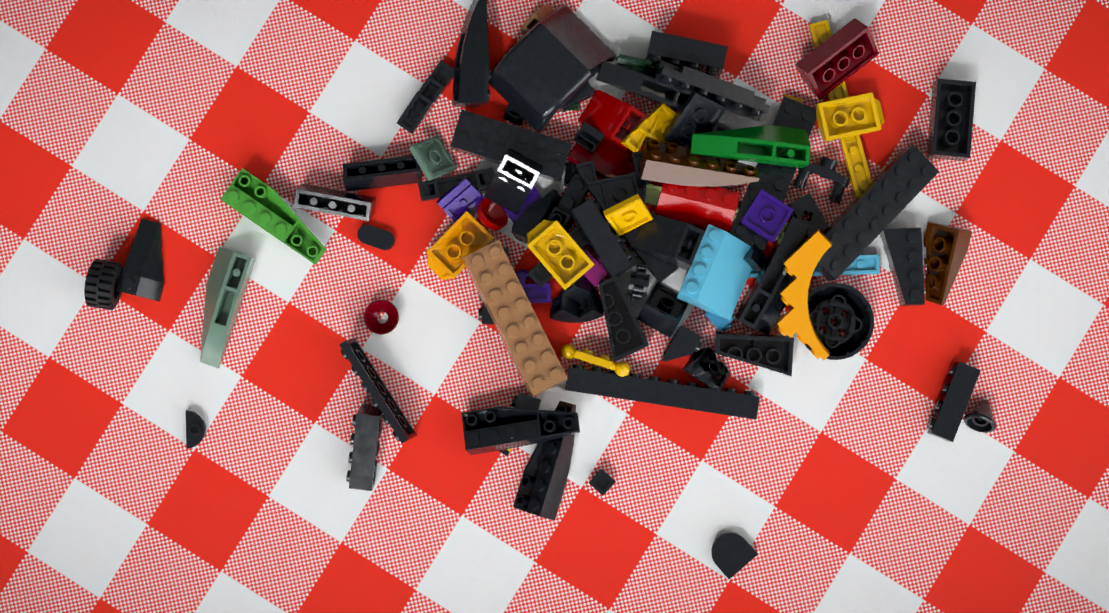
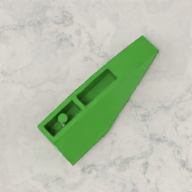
[220,168,327,265]

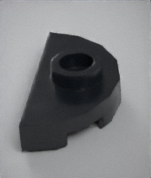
[185,410,207,449]

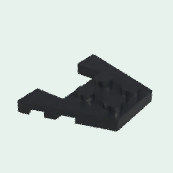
[575,151,646,214]

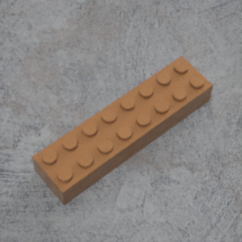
[462,240,568,396]

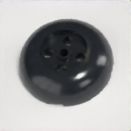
[805,283,874,360]

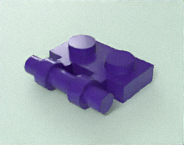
[515,269,551,303]

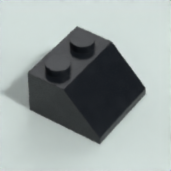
[637,282,689,338]
[660,326,702,362]

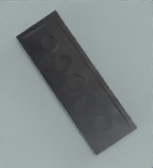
[339,338,417,443]

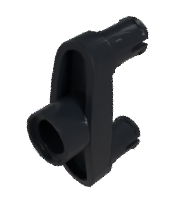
[793,156,850,204]

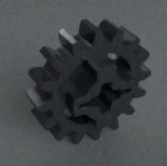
[627,263,650,305]

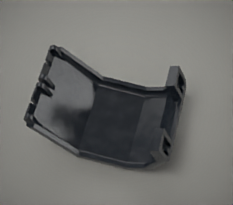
[489,5,616,132]

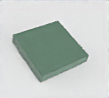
[409,136,457,181]

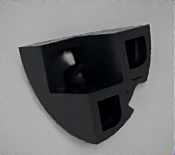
[550,276,604,323]

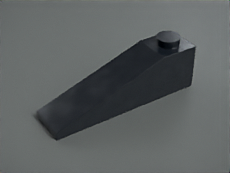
[117,218,165,302]

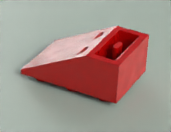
[578,89,647,151]

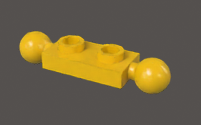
[561,344,630,377]

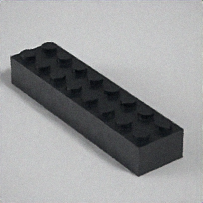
[816,144,939,281]

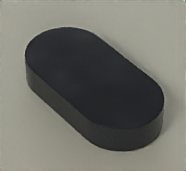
[357,225,395,250]

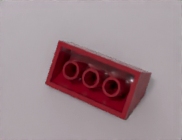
[795,18,879,100]

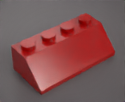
[655,183,740,233]

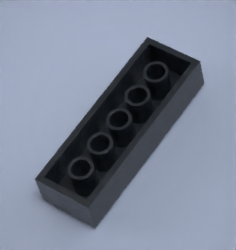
[450,110,572,183]

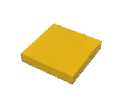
[603,194,653,236]

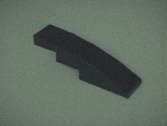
[397,60,454,134]

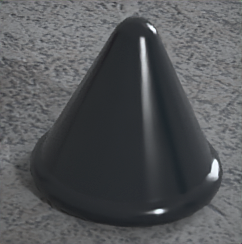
[964,400,997,433]

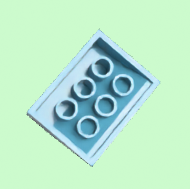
[676,224,752,321]

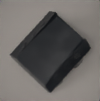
[682,347,731,392]

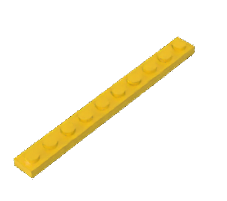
[808,20,872,198]

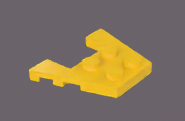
[621,104,677,152]

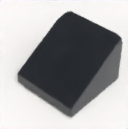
[743,244,767,271]

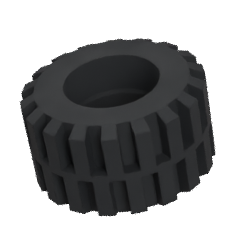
[84,259,123,310]

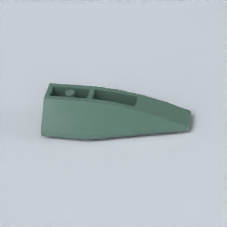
[200,247,256,368]

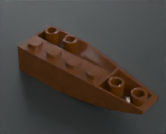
[640,139,760,187]

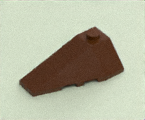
[923,222,972,305]

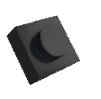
[589,468,616,496]

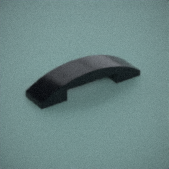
[418,167,494,201]

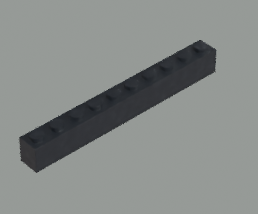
[565,364,760,420]

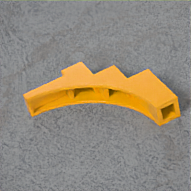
[777,229,832,360]

